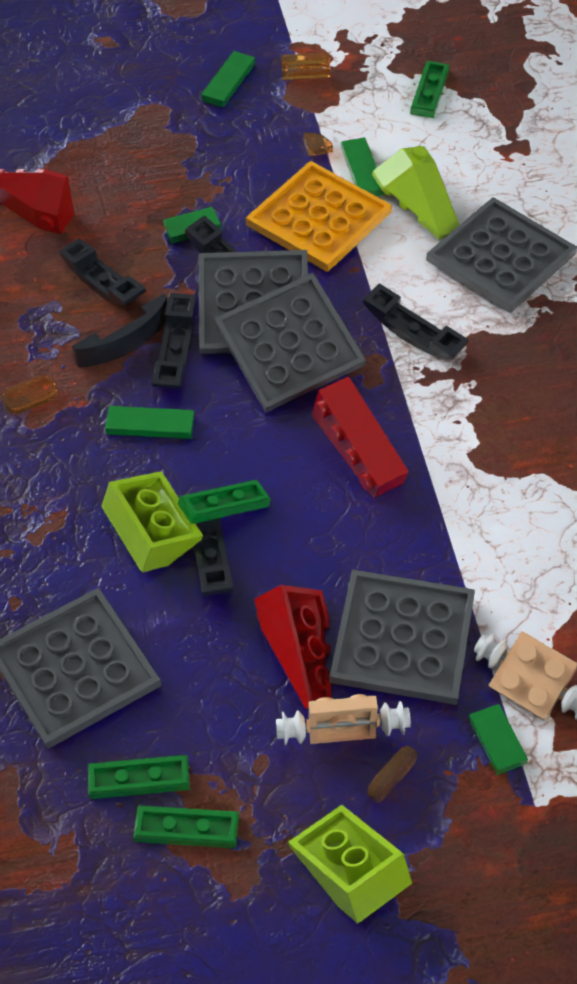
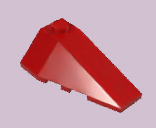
[0,169,74,235]
[254,585,331,709]

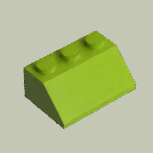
[101,471,203,572]

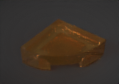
[303,132,333,156]

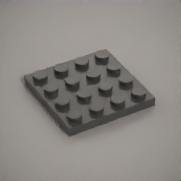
[426,197,577,313]
[199,250,308,354]
[214,273,366,413]
[329,569,475,705]
[0,587,161,749]

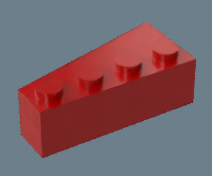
[312,376,409,498]

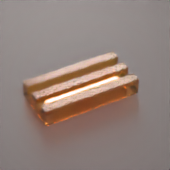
[281,52,330,80]

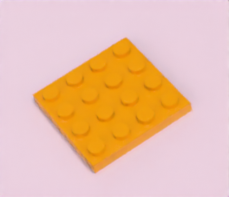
[245,161,392,272]

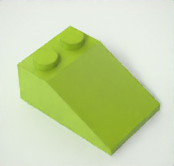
[288,805,412,924]

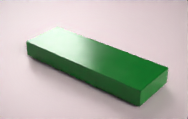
[201,51,255,108]
[410,61,450,118]
[341,137,384,196]
[105,406,195,439]
[178,479,271,524]
[88,755,190,799]
[133,805,239,848]

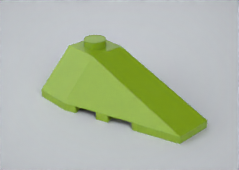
[372,146,460,240]

